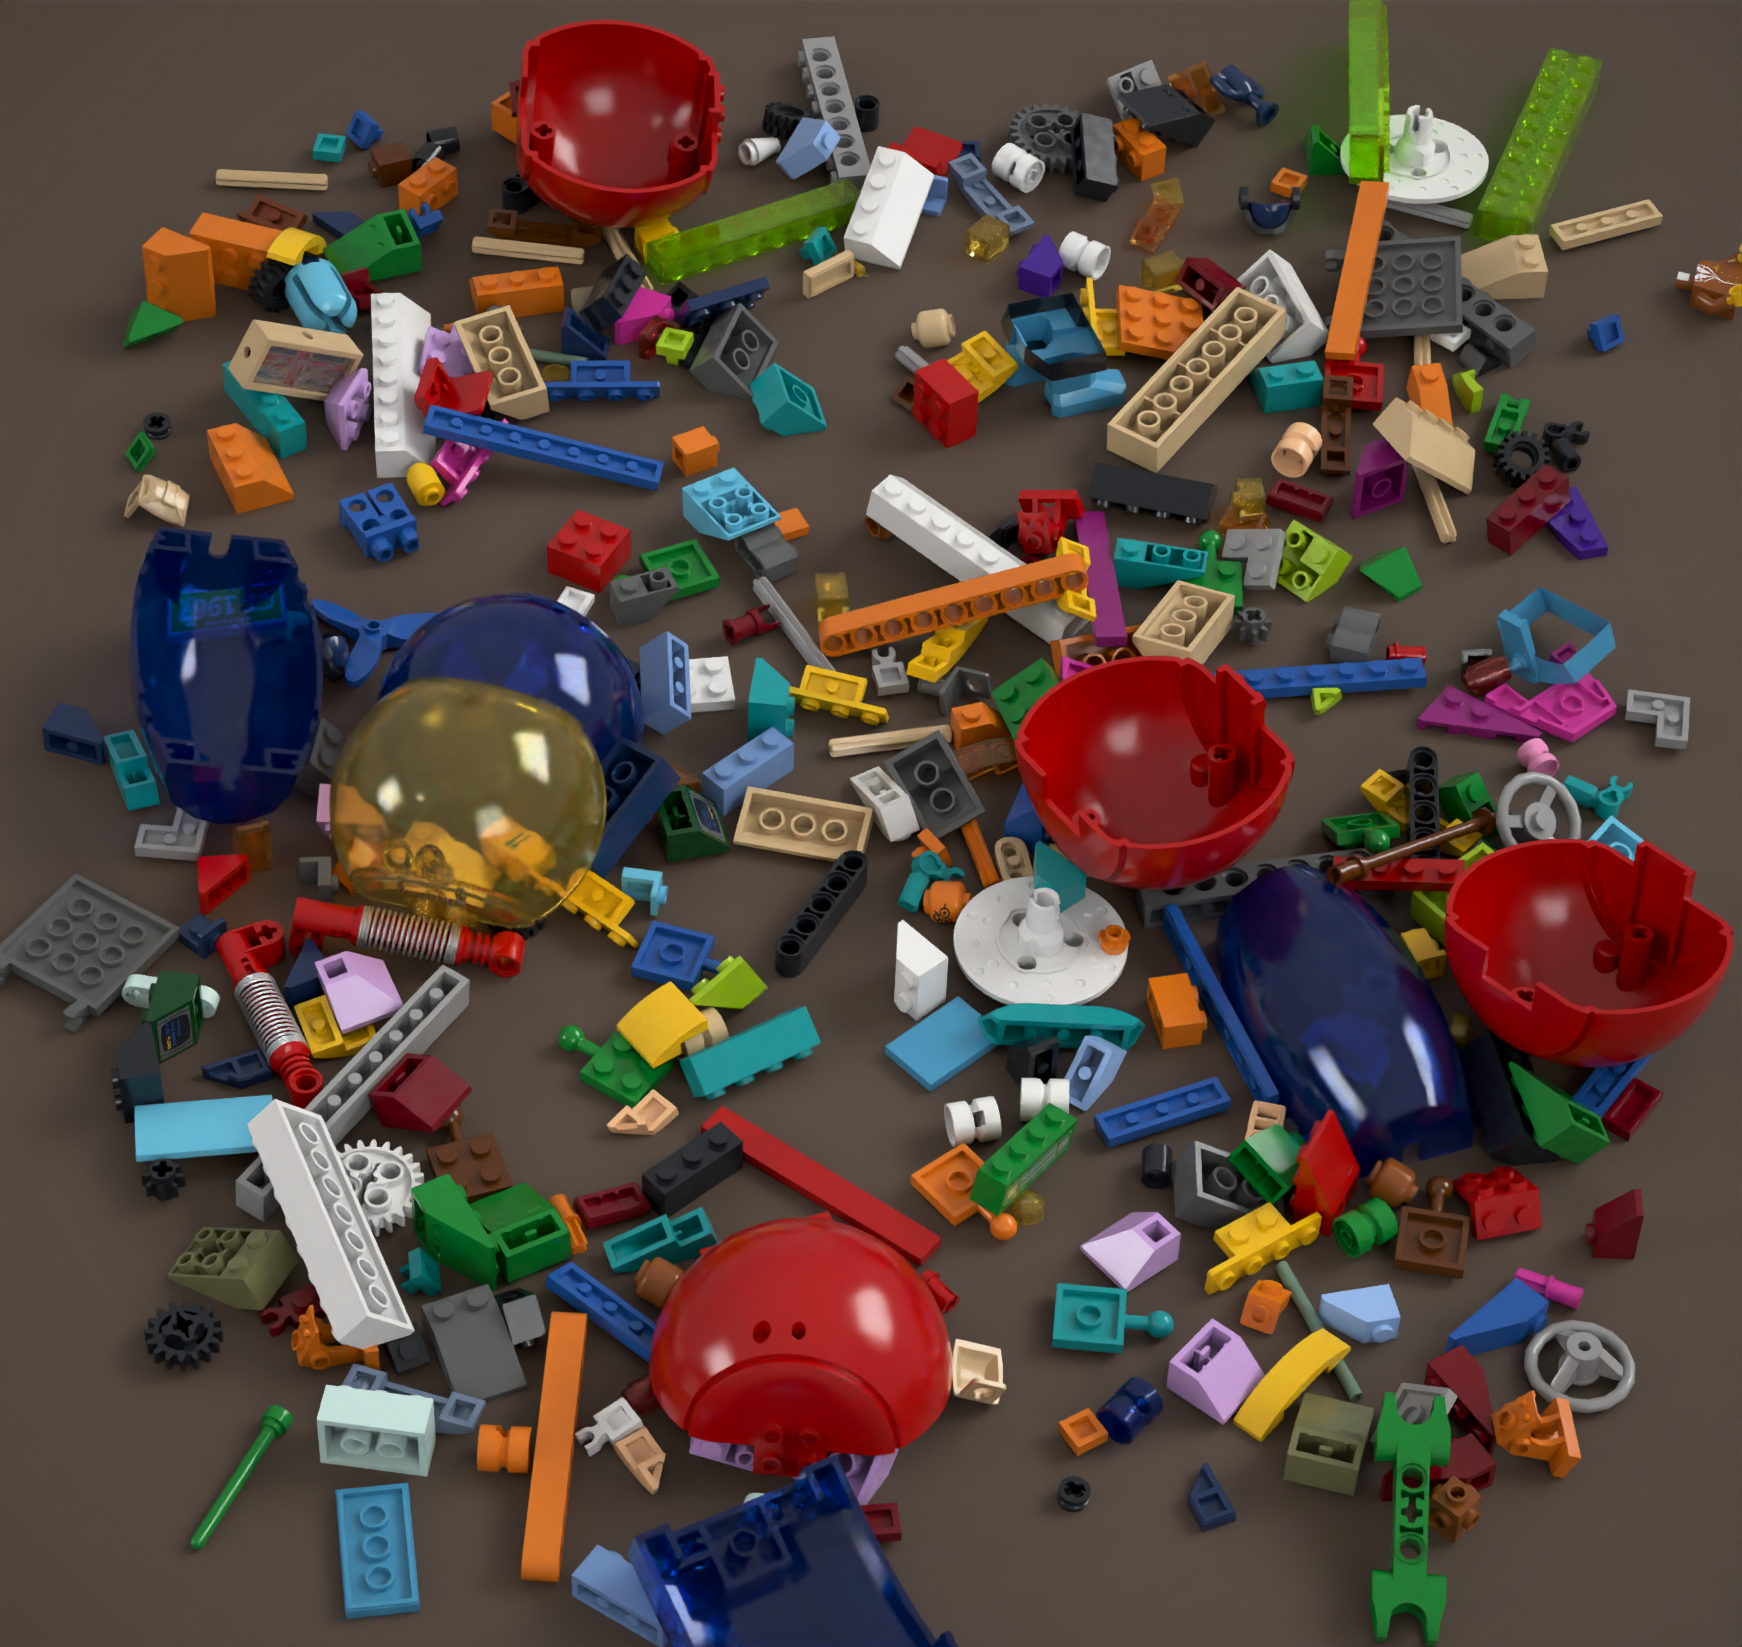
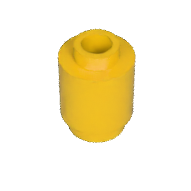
[406,462,445,506]

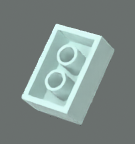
[317,1385,436,1477]

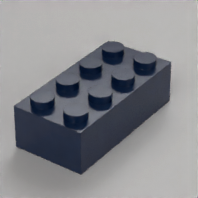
[543,736,681,879]

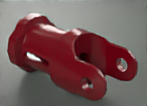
[722,603,781,646]

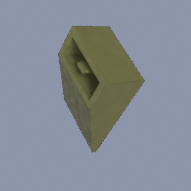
[167,1227,299,1310]
[1283,1392,1375,1496]

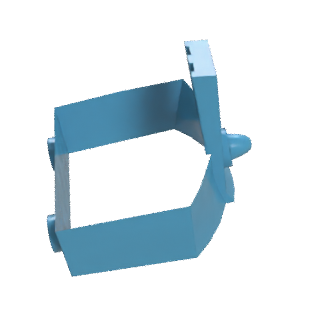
[1496,587,1616,684]

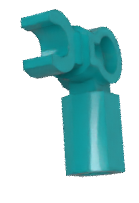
[1563,775,1633,820]
[897,851,965,912]

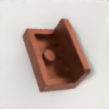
[237,194,308,231]

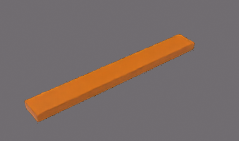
[1325,181,1390,360]

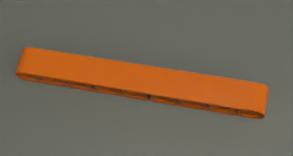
[818,553,1089,657]
[521,1311,588,1582]

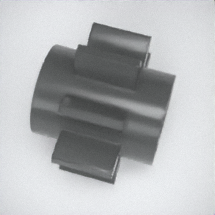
[1233,607,1272,645]

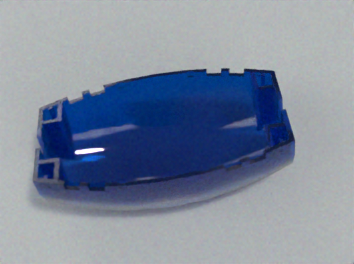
[128,526,323,824]
[1215,864,1475,1178]

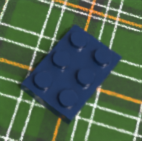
[673,276,770,328]

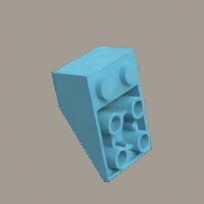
[682,467,781,541]

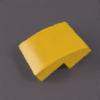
[947,331,1019,403]
[616,981,709,1069]
[294,995,376,1059]

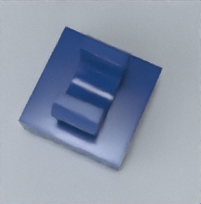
[346,110,384,149]
[407,202,444,239]
[1586,314,1625,352]

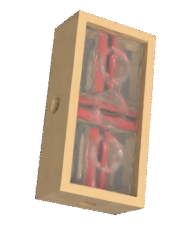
[228,319,364,401]

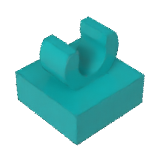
[799,226,838,266]
[400,1247,441,1297]

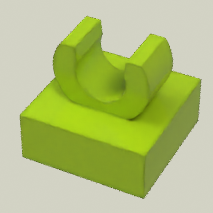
[656,327,694,366]

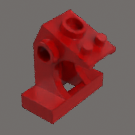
[1017,490,1085,554]

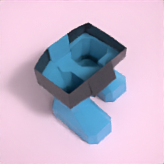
[1001,293,1126,418]

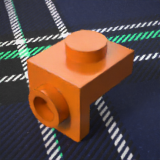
[1240,1280,1292,1335]

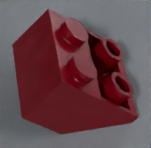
[368,1053,472,1132]

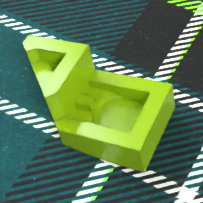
[1452,369,1484,415]
[1310,688,1342,715]

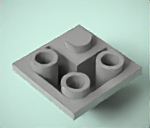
[1105,59,1162,121]

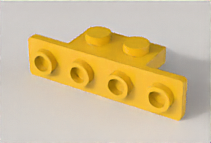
[1080,278,1125,356]
[790,665,889,725]
[530,866,639,950]
[1204,1202,1322,1295]

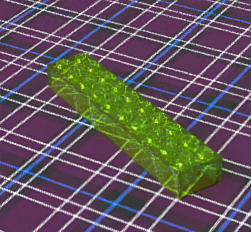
[1348,0,1390,184]
[1473,48,1603,241]

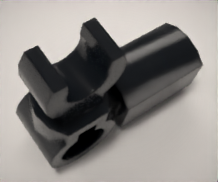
[1541,421,1590,472]

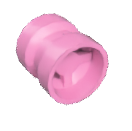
[1517,738,1560,777]

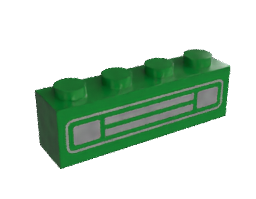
[969,1103,1078,1216]

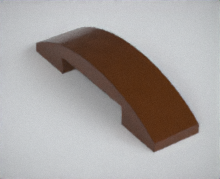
[486,208,602,248]
[1320,375,1353,475]

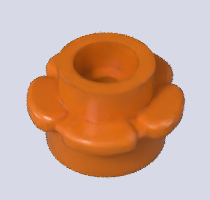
[1098,925,1131,955]

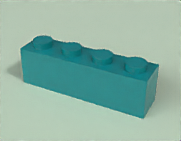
[222,361,307,459]
[679,1006,821,1100]

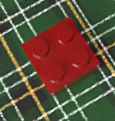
[912,358,979,448]
[547,509,631,593]

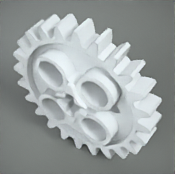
[337,1139,424,1237]

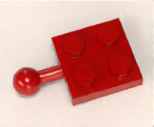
[1324,336,1384,411]

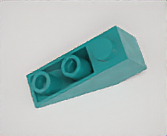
[1113,538,1208,589]

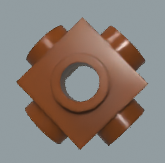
[1428,1475,1482,1543]

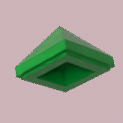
[125,431,156,473]

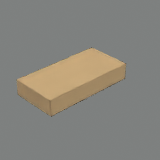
[803,250,854,299]

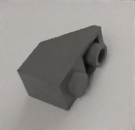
[610,567,679,628]

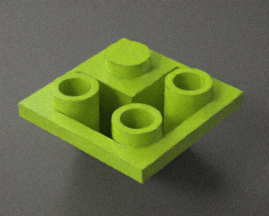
[1276,519,1353,603]
[689,956,768,1010]

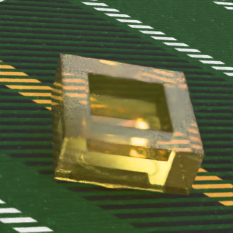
[1151,177,1185,213]

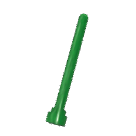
[190,1405,294,1550]

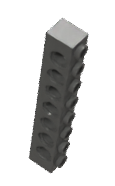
[1349,219,1535,368]
[1134,847,1395,929]

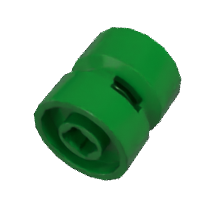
[1332,1198,1399,1258]

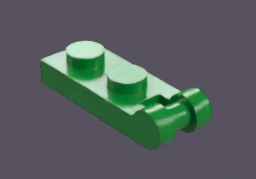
[1483,393,1531,456]

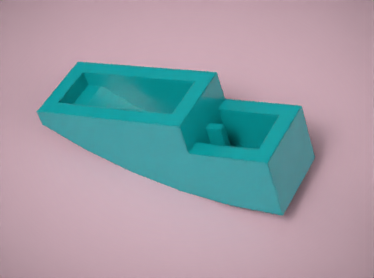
[103,729,160,811]
[603,1207,718,1273]

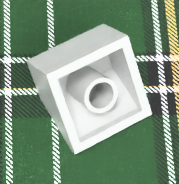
[894,920,948,1021]

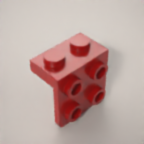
[887,127,963,177]
[414,357,494,418]
[1452,1166,1542,1241]

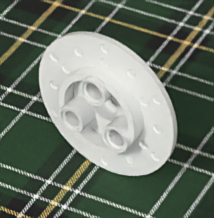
[1340,105,1489,204]
[953,876,1128,1005]

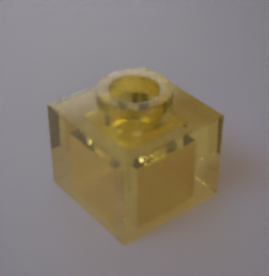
[1230,477,1266,521]

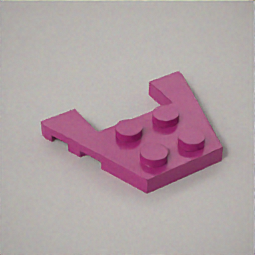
[1484,642,1617,743]

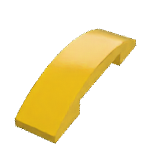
[266,227,327,266]
[1056,537,1096,622]
[1360,769,1482,856]
[1233,1328,1351,1442]

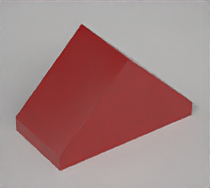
[198,854,251,916]

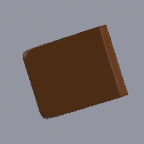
[890,375,915,414]

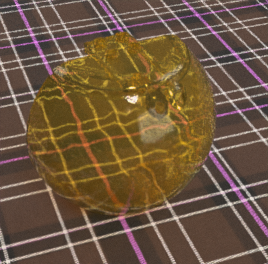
[328,677,607,929]

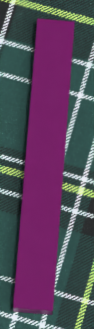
[1073,511,1127,647]

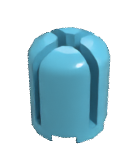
[284,258,358,334]

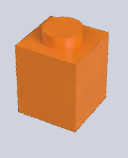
[672,426,720,477]

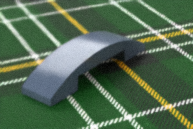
[948,153,1035,236]
[342,1363,486,1434]

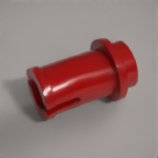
[1386,642,1426,666]
[920,1270,959,1314]

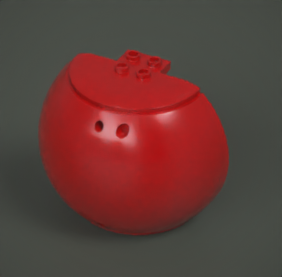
[516,20,725,228]
[1014,656,1295,890]
[1444,839,1734,1068]
[649,1218,952,1480]

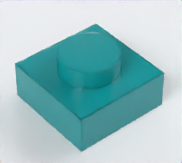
[313,133,346,162]

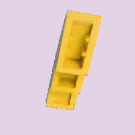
[906,617,989,683]

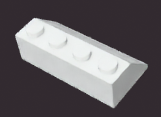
[844,146,934,270]
[1237,250,1329,363]

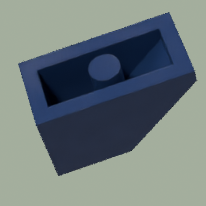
[42,702,106,766]

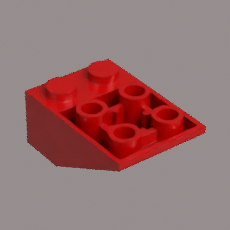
[1289,1109,1360,1237]

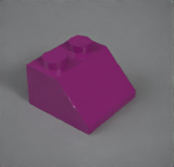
[1350,437,1409,520]

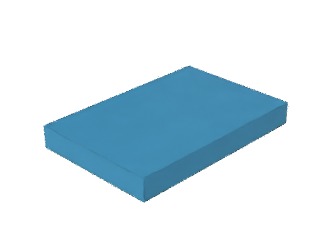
[885,996,998,1092]

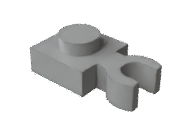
[872,647,909,696]

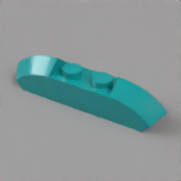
[978,1003,1145,1050]

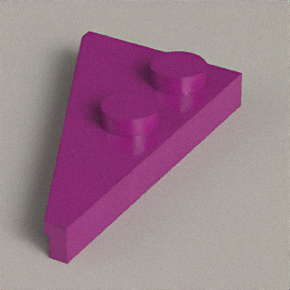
[1416,685,1543,743]

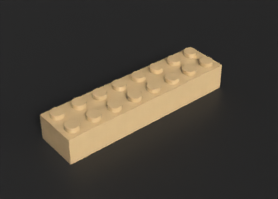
[1107,287,1286,473]

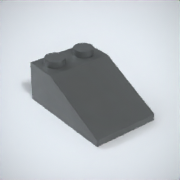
[884,730,986,840]
[1173,1141,1284,1228]
[421,1284,527,1402]

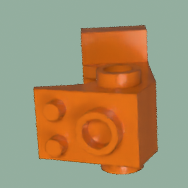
[291,1305,380,1371]
[1491,1390,1581,1478]

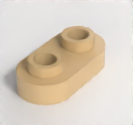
[994,837,1033,882]

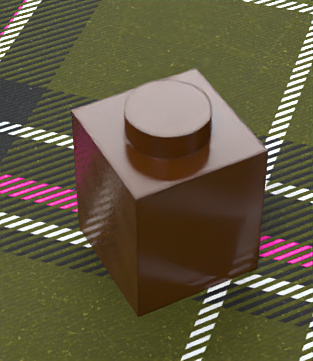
[368,142,413,188]

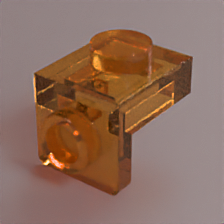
[1220,505,1271,535]

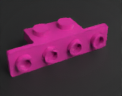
[429,418,509,507]

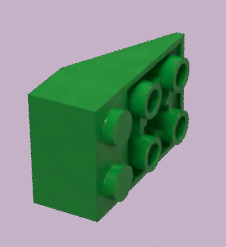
[323,209,422,281]
[1508,1061,1610,1165]
[411,1173,500,1292]
[469,1182,571,1283]

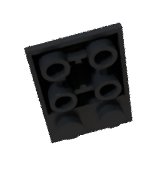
[1117,84,1216,147]

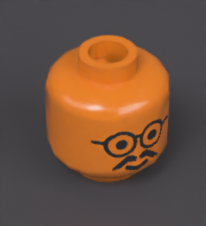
[923,881,973,923]

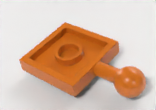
[910,1142,1017,1241]

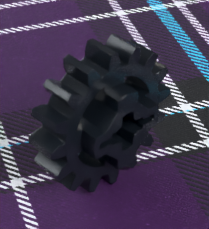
[144,1299,223,1372]

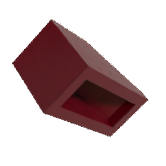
[1585,1189,1644,1259]

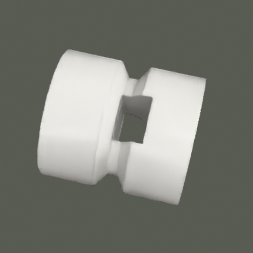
[992,143,1045,193]
[1059,231,1111,281]
[1020,1077,1069,1122]
[944,1096,1002,1147]

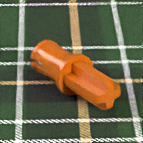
[548,1194,588,1255]

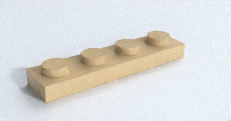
[1549,199,1663,250]

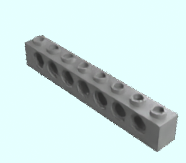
[797,36,870,199]

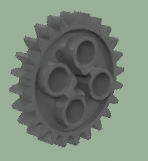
[1008,102,1079,173]

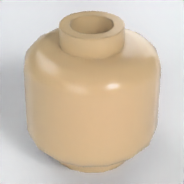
[911,308,956,348]

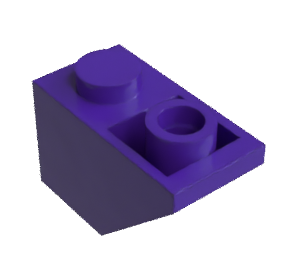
[1016,235,1063,297]

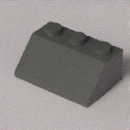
[689,303,779,400]

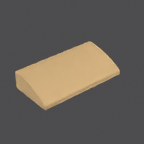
[733,786,874,862]

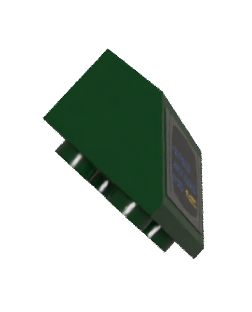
[653,785,730,863]
[141,970,205,1065]

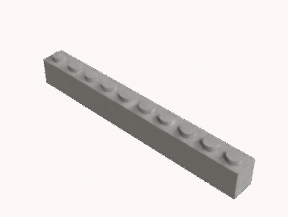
[236,964,470,1222]

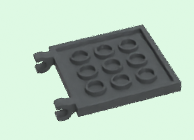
[1325,236,1463,338]
[0,873,180,1033]

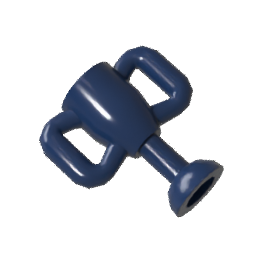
[1210,65,1279,126]

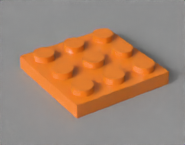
[1116,285,1203,360]

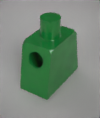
[1227,1124,1305,1205]

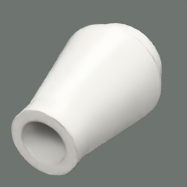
[738,137,781,166]

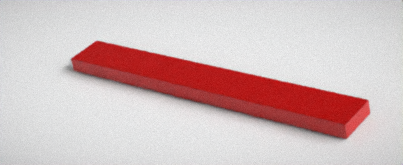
[701,1106,941,1267]

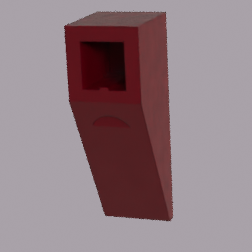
[1424,1345,1496,1457]
[1379,1433,1497,1501]

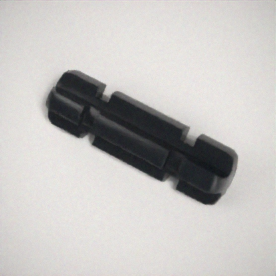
[682,325,711,369]

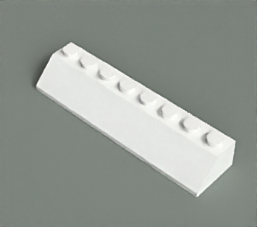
[371,293,437,478]
[866,475,1089,644]
[247,1099,415,1349]

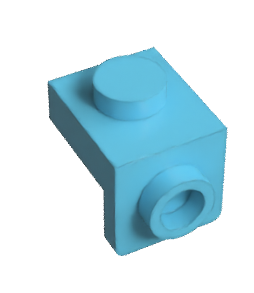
[621,867,668,916]

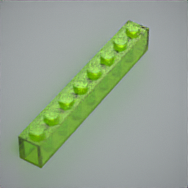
[647,179,861,285]

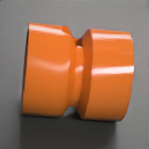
[477,1424,532,1474]

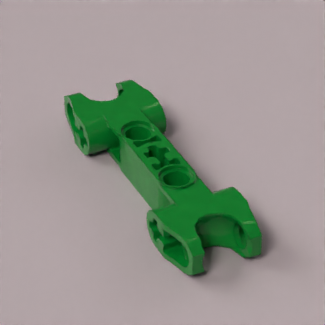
[1369,1392,1451,1646]

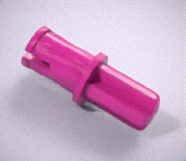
[1513,1268,1584,1310]

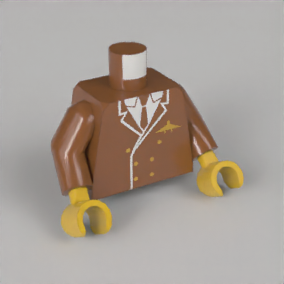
[1675,244,1742,320]

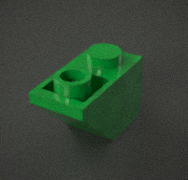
[1439,771,1498,841]

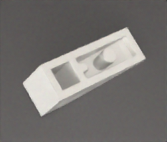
[850,766,920,842]

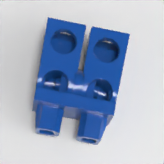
[338,482,419,563]

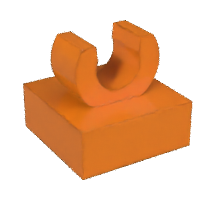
[911,828,953,867]

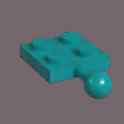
[1052,1283,1174,1354]

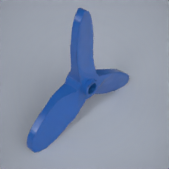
[311,599,455,688]

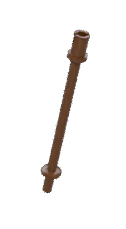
[1327,808,1511,886]

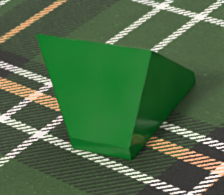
[1304,124,1347,175]
[122,300,184,349]
[1358,546,1422,602]

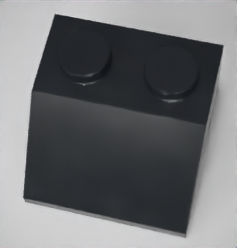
[110,1022,164,1124]

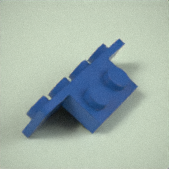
[544,360,660,401]

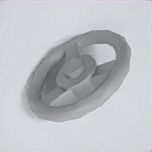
[1495,771,1581,848]
[1524,1320,1636,1414]

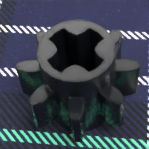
[141,1159,186,1202]

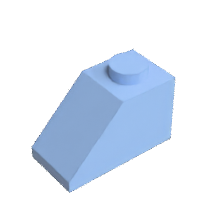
[776,117,841,180]
[1064,1035,1127,1111]
[1318,1284,1401,1344]

